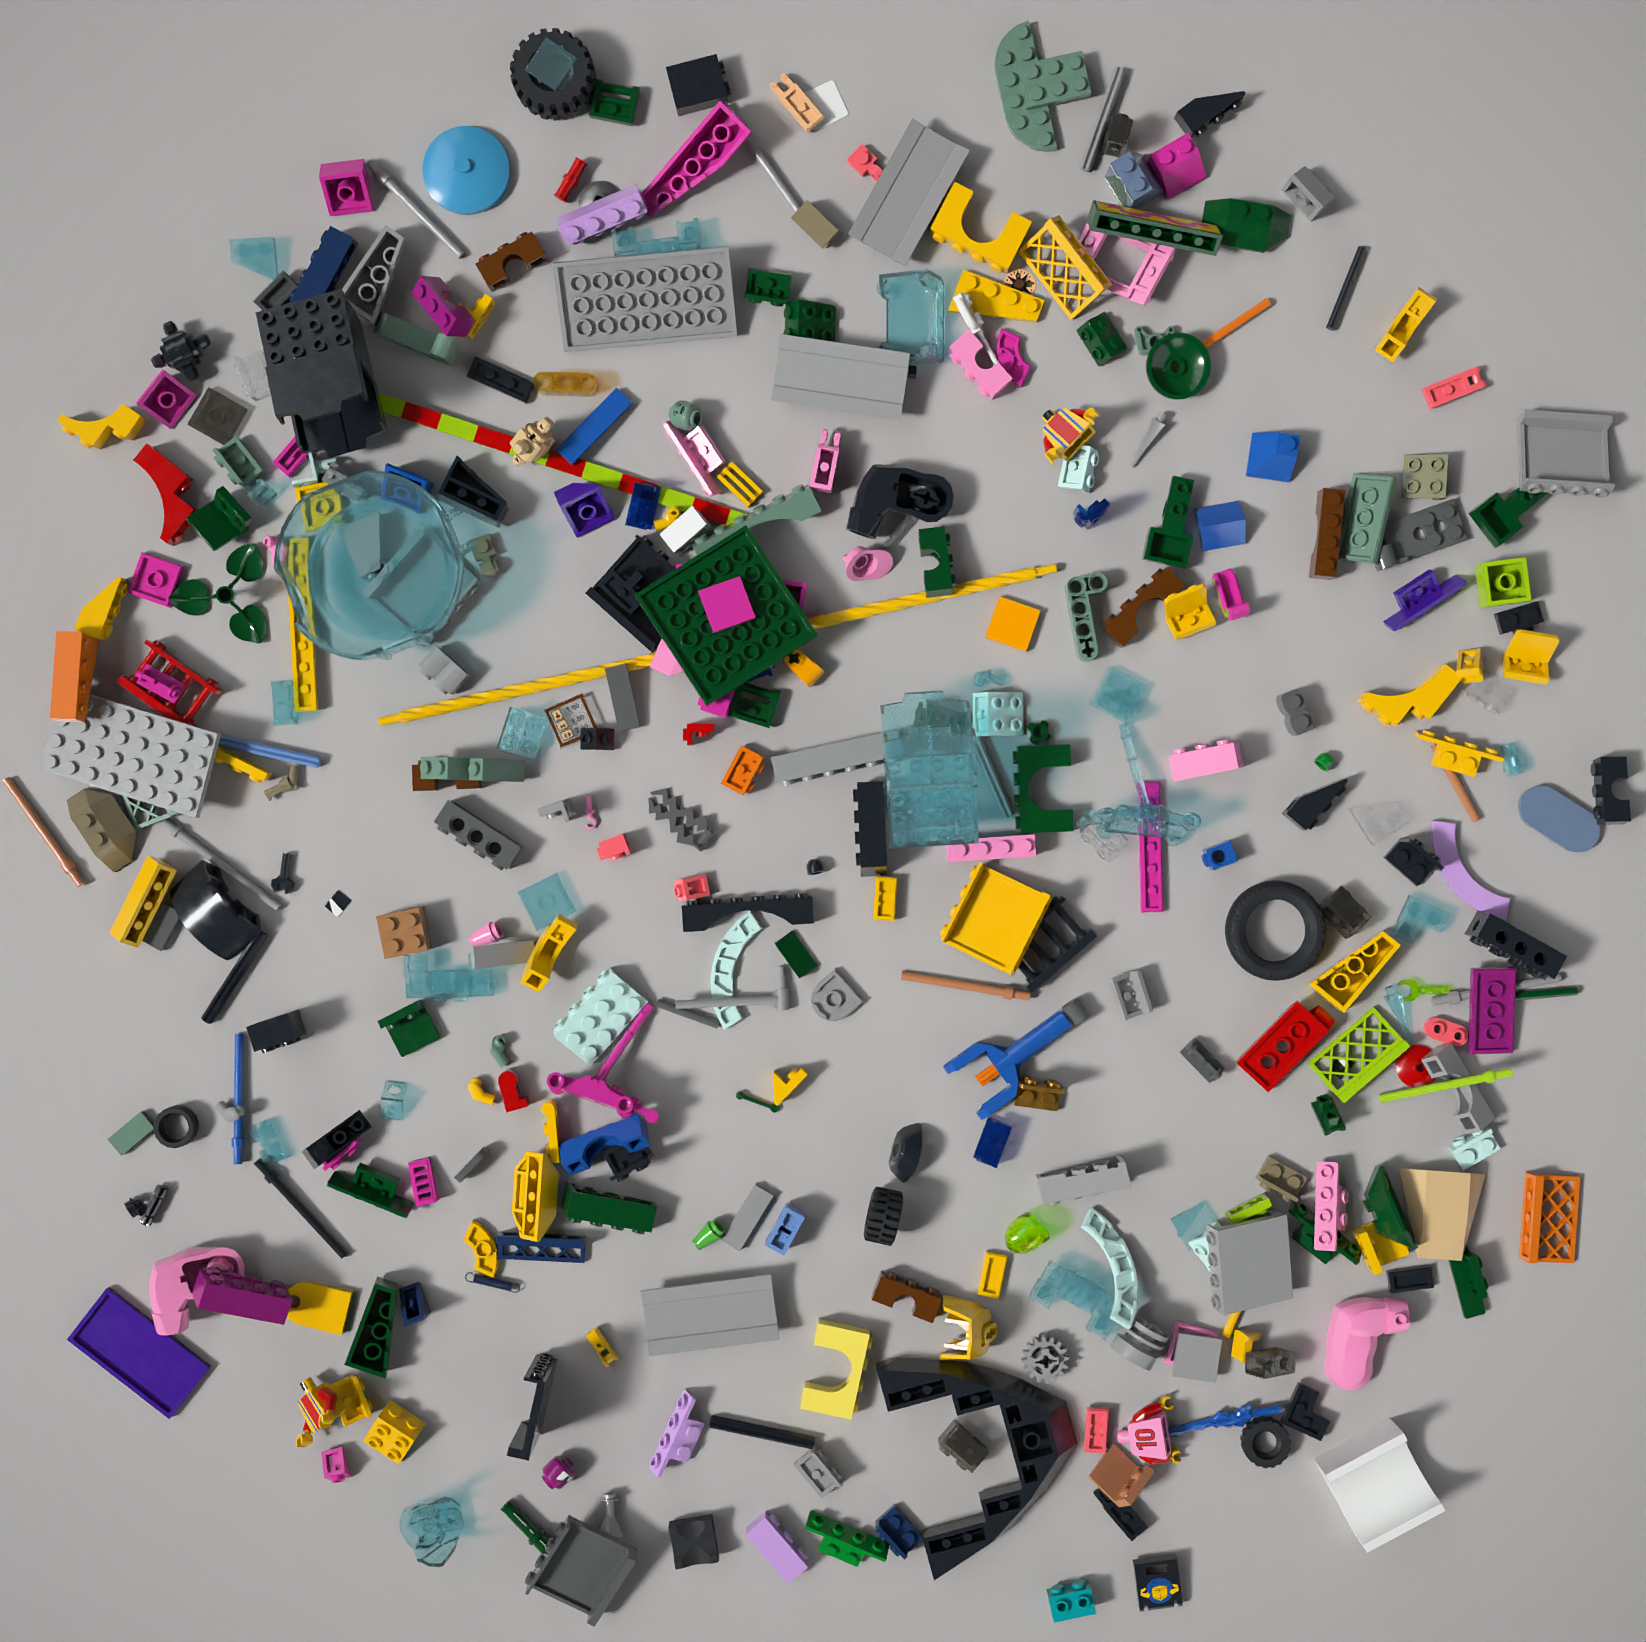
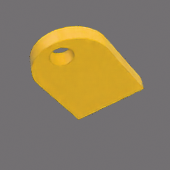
[287,1281,354,1335]

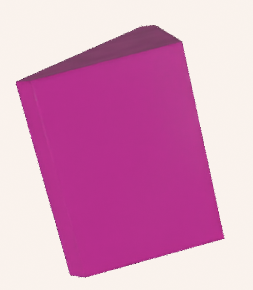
[136,369,197,429]

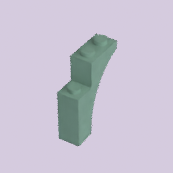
[420,757,525,782]

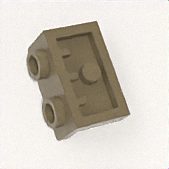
[1255,1155,1307,1203]

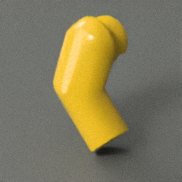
[653,506,681,532]
[468,1078,496,1105]

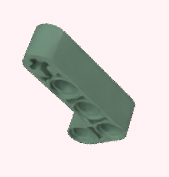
[374,312,460,366]
[1065,573,1108,662]

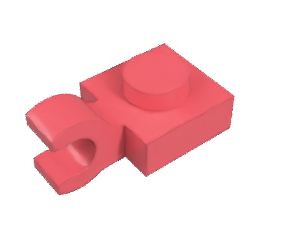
[847,144,883,181]

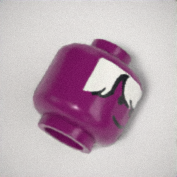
[542,1456,574,1489]

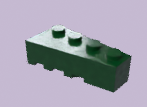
[561,1182,657,1234]

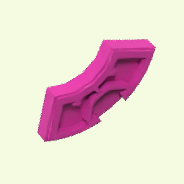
[997,328,1031,387]

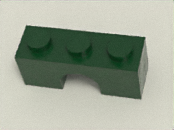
[918,526,956,598]

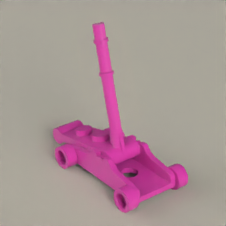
[547,1003,658,1124]

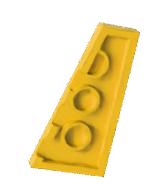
[948,270,1045,323]

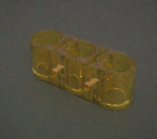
[533,372,599,397]

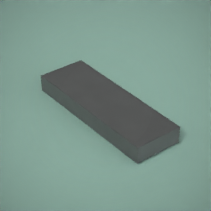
[605,663,640,732]

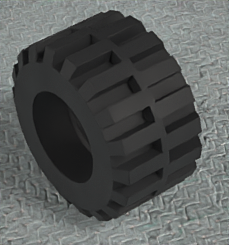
[864,1186,903,1246]

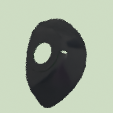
[889,1123,922,1183]

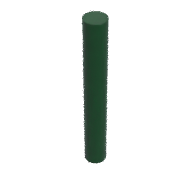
[1515,987,1578,1001]

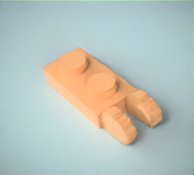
[769,73,824,133]

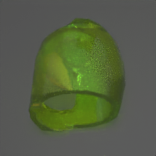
[1005,1211,1050,1254]

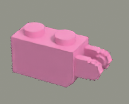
[810,429,841,494]

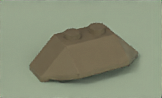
[66,788,137,872]

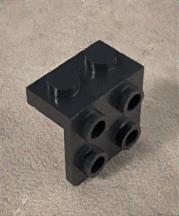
[603,1145,653,1182]

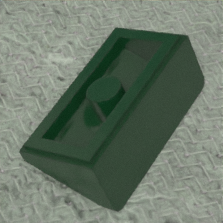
[774,930,817,979]

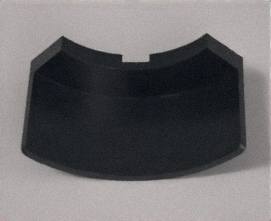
[169,860,261,960]

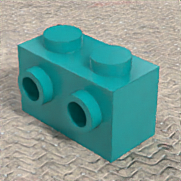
[1046,1580,1096,1623]

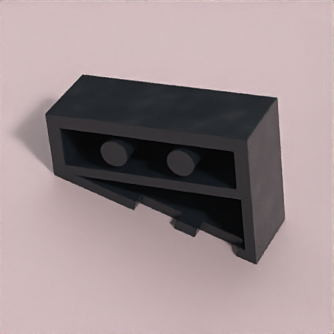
[437,456,509,528]

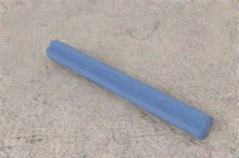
[218,735,321,768]

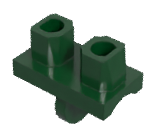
[1311,1094,1346,1136]

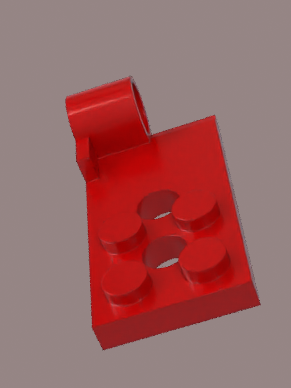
[1236,1001,1336,1092]

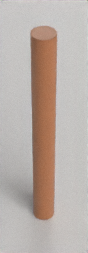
[1431,744,1481,822]

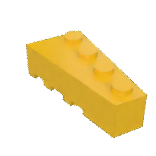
[1307,931,1401,1013]

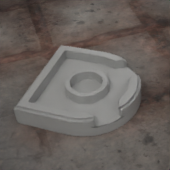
[811,969,864,1021]

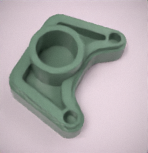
[1134,326,1175,356]

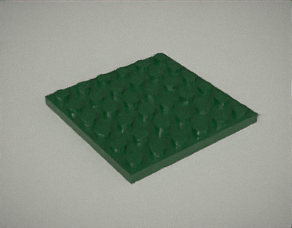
[634,525,818,707]

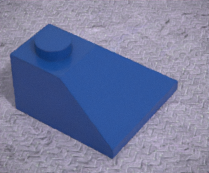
[1246,432,1300,483]

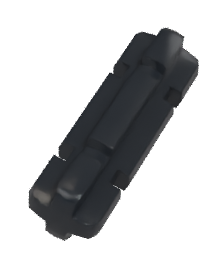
[140,1184,168,1226]

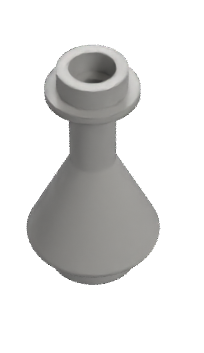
[600,1492,624,1539]

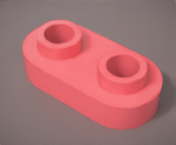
[1423,1017,1468,1046]

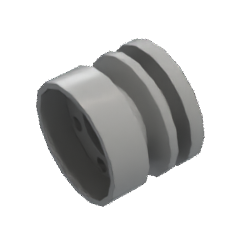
[1111,1315,1169,1371]

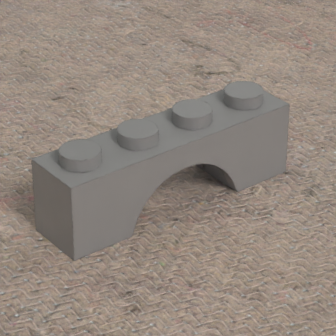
[1421,1043,1495,1135]

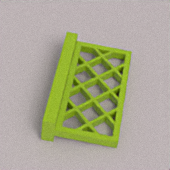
[1307,1007,1410,1103]

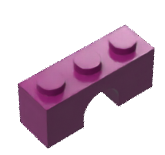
[411,276,475,337]

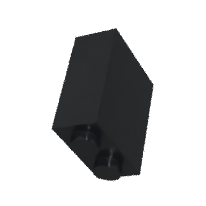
[666,54,731,116]

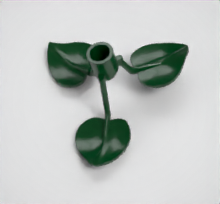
[168,543,267,644]

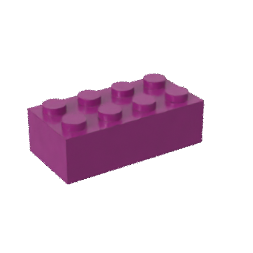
[192,1268,292,1325]

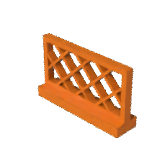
[1519,1172,1580,1263]

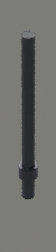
[254,1158,348,1259]

